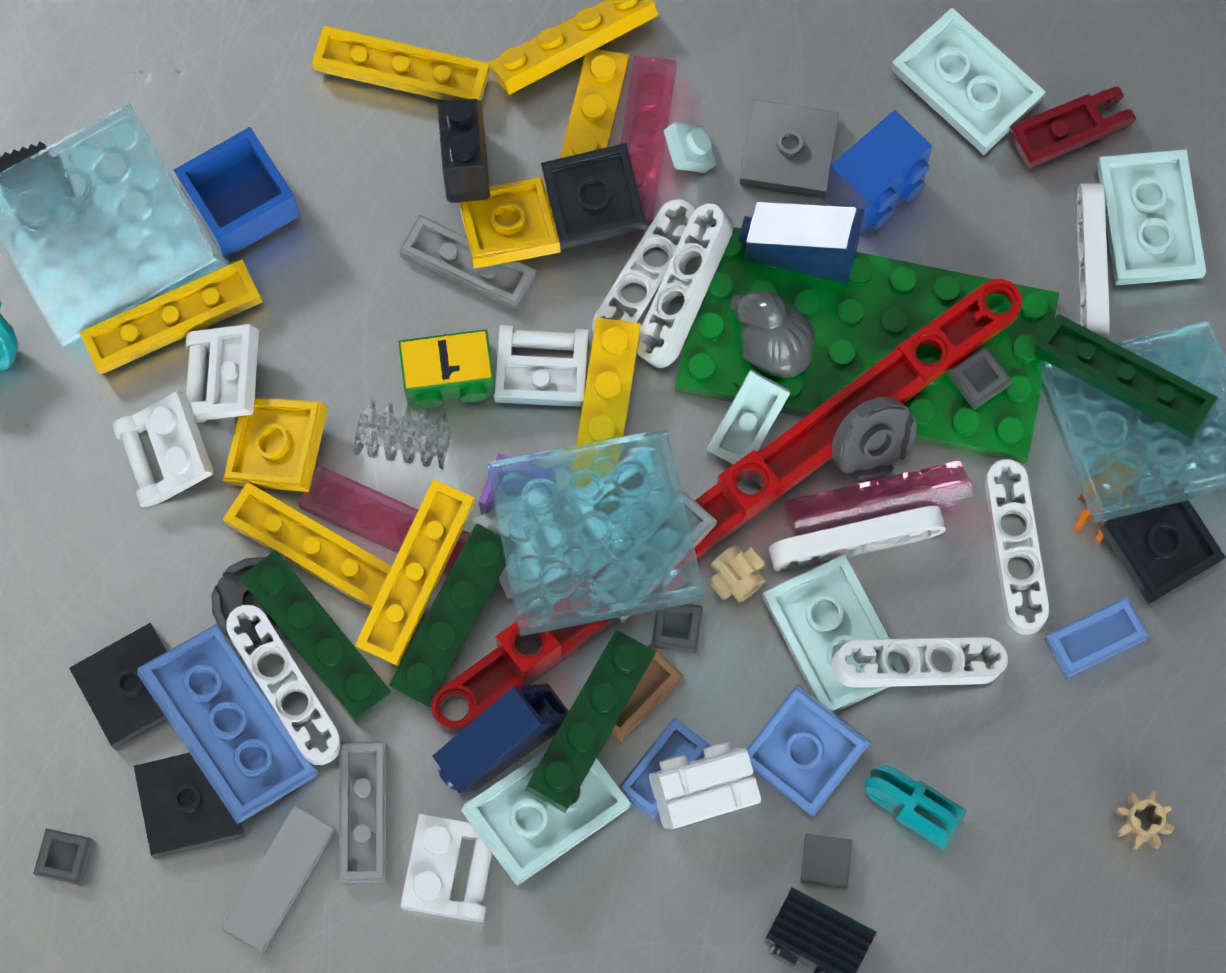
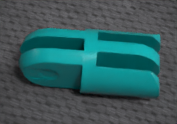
[865,765,966,849]

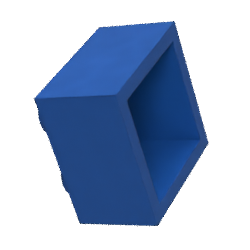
[825,110,932,236]
[174,127,301,259]

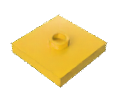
[458,177,561,269]
[223,397,328,492]

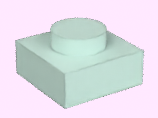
[663,122,717,173]

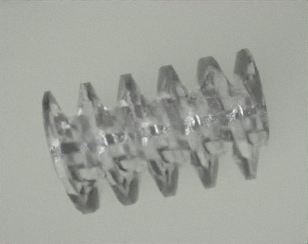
[354,400,451,470]

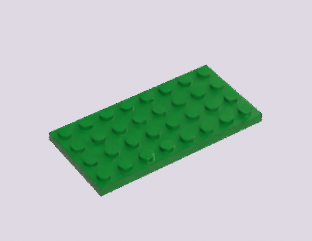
[675,223,1059,463]

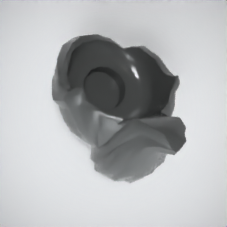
[731,290,815,378]

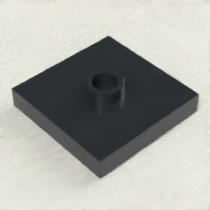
[541,143,647,249]
[1099,481,1226,605]
[69,623,167,749]
[134,752,245,858]

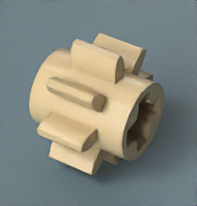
[710,545,766,602]
[1114,791,1175,851]

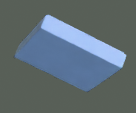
[746,684,872,817]

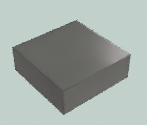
[947,346,1012,410]
[651,600,703,654]
[33,828,94,886]
[800,834,853,889]

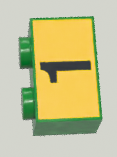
[398,329,495,408]

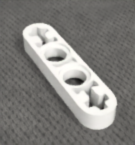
[1077,183,1110,340]
[592,199,695,335]
[637,203,734,368]
[985,459,1049,635]
[769,506,946,572]
[226,605,341,765]
[831,637,1008,688]

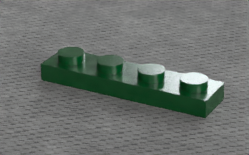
[1034,314,1218,440]
[388,523,517,707]
[239,550,391,722]
[525,629,656,813]

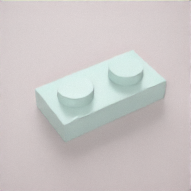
[707,369,790,464]

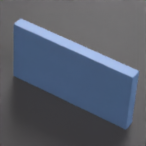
[137,624,318,824]

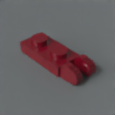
[1009,86,1136,169]

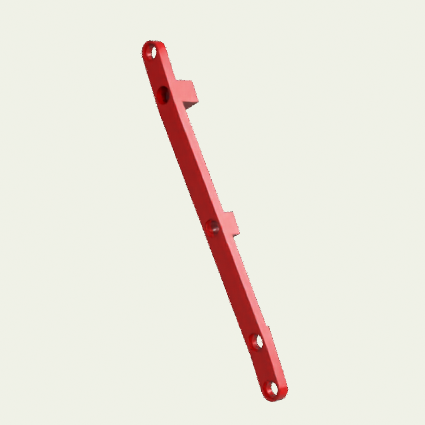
[432,279,1022,734]

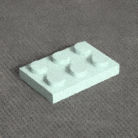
[890,8,1046,155]
[1097,149,1206,286]
[762,554,907,713]
[461,749,631,886]

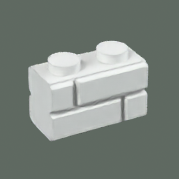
[649,742,761,829]

